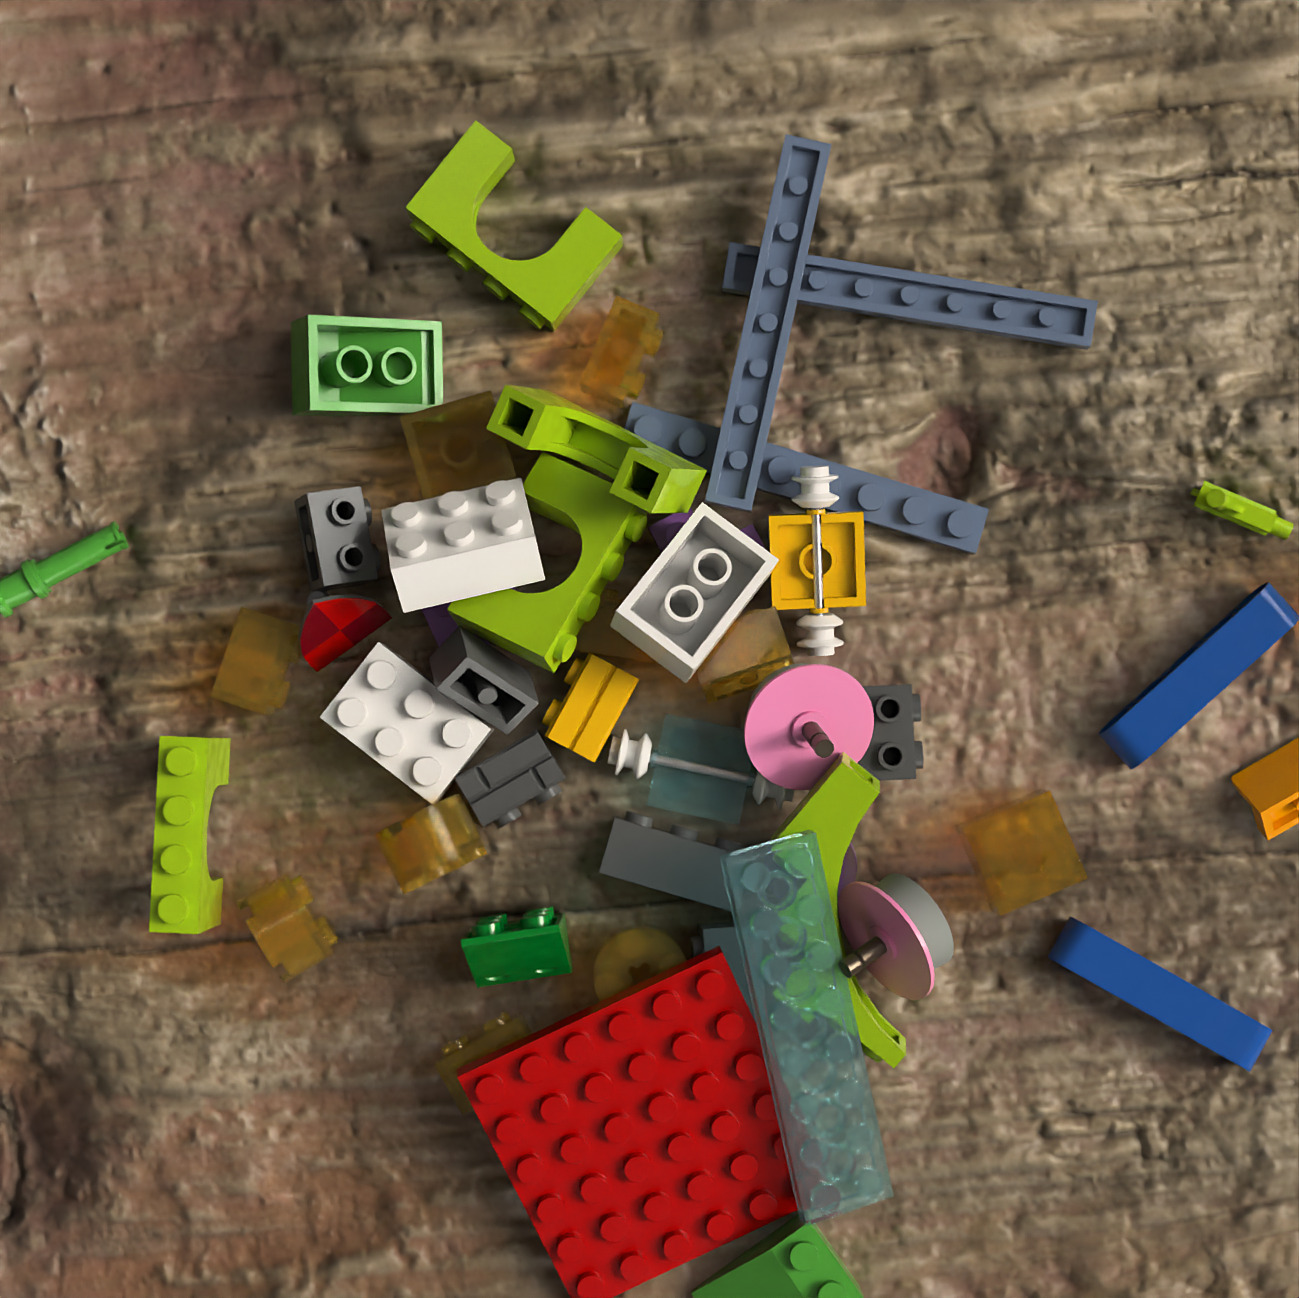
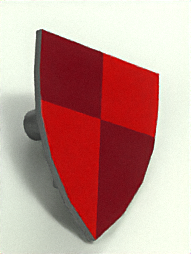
[298,591,392,672]

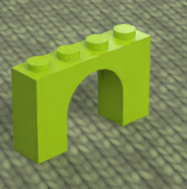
[405,120,623,332]
[486,384,707,513]
[447,452,647,673]
[149,736,231,934]

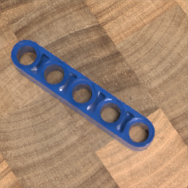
[1098,582,1299,769]
[1048,916,1273,1072]

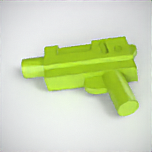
[1190,481,1294,540]

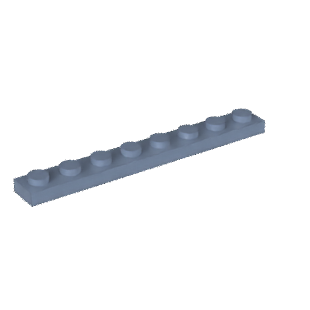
[705,134,831,513]
[722,242,1098,350]
[624,402,989,555]

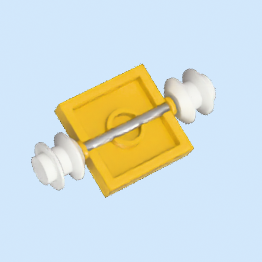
[768,466,866,656]

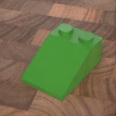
[291,315,444,417]
[691,1209,864,1298]

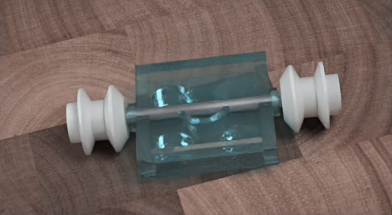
[607,714,795,825]

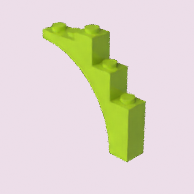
[769,752,906,1068]

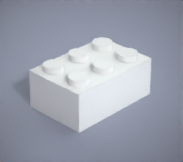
[381,478,545,613]
[610,502,779,683]
[320,642,495,805]

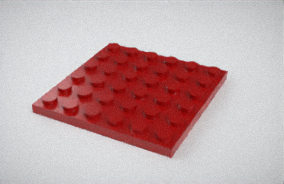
[457,945,835,1298]

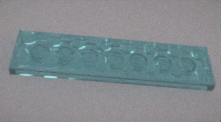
[719,830,894,1226]

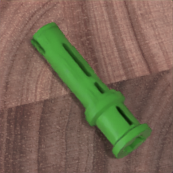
[0,521,129,618]

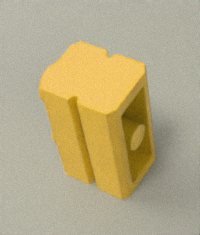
[542,653,639,763]

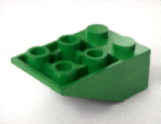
[461,906,573,988]

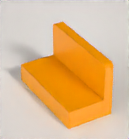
[1231,737,1299,841]

